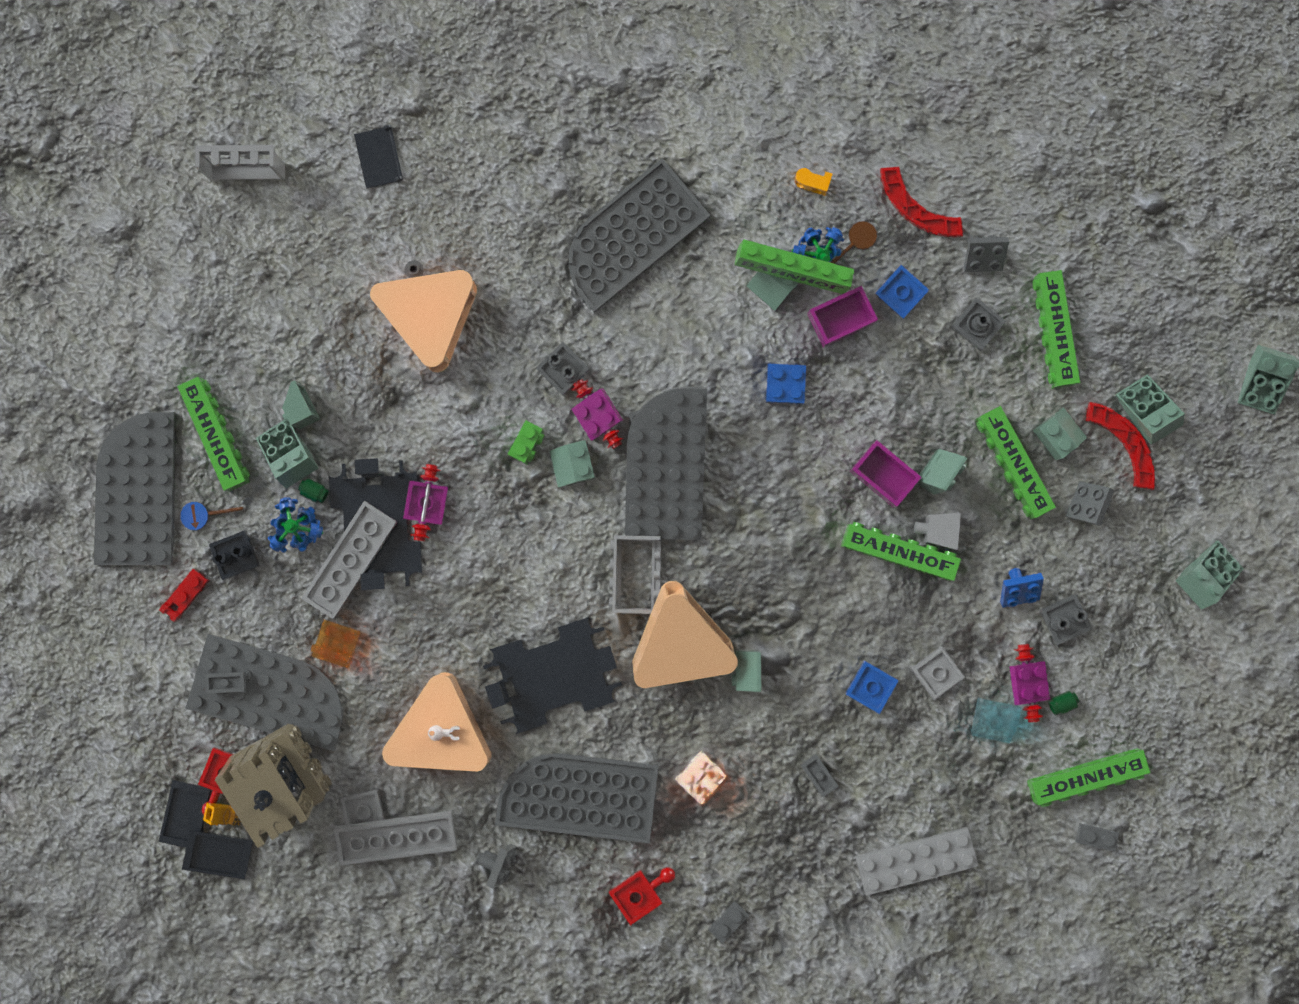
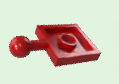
[198,747,234,816]
[608,867,675,925]

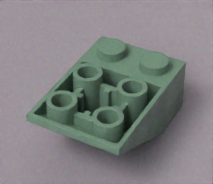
[1238,345,1299,415]
[1116,374,1185,445]
[256,420,318,489]
[917,449,967,495]
[1176,540,1244,610]

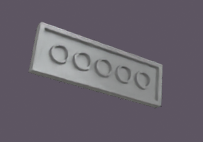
[301,501,397,619]
[334,811,457,866]
[855,827,978,896]

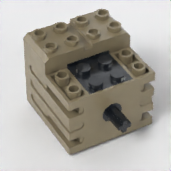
[215,724,332,848]

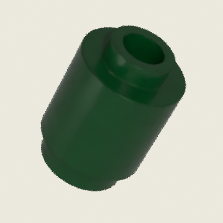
[298,478,329,503]
[1048,690,1079,716]

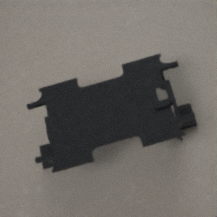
[329,458,422,590]
[483,617,622,734]

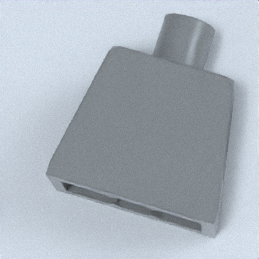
[914,513,961,550]

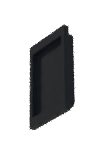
[158,780,211,848]
[182,830,253,880]

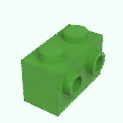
[508,420,545,465]

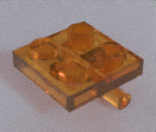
[311,619,362,668]
[675,751,729,806]

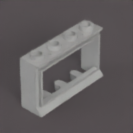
[195,145,285,180]
[609,535,661,614]

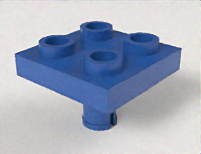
[1000,568,1044,608]

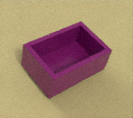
[807,285,878,348]
[849,440,921,508]

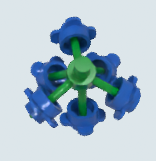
[791,227,844,262]
[268,497,323,553]

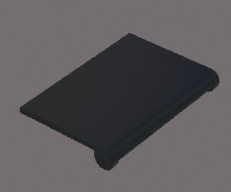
[354,124,403,189]

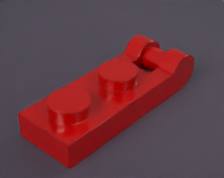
[159,568,210,623]

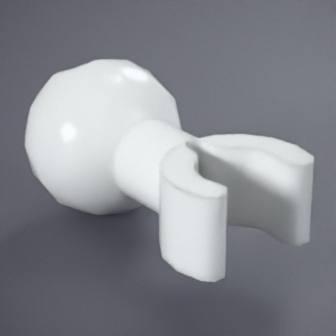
[428,725,460,741]

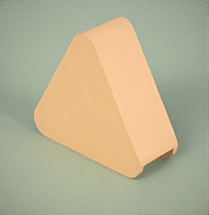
[370,270,477,373]
[632,581,738,688]
[382,672,491,772]

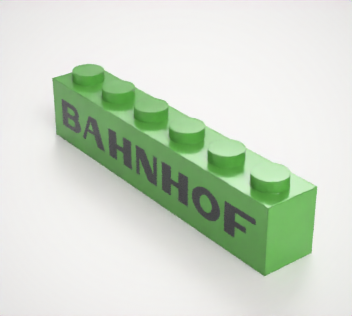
[734,239,854,294]
[1032,270,1080,389]
[177,377,250,492]
[976,406,1056,519]
[841,522,961,581]
[1027,748,1150,807]

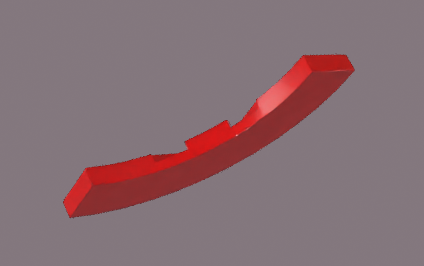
[880,167,963,238]
[1086,402,1155,490]

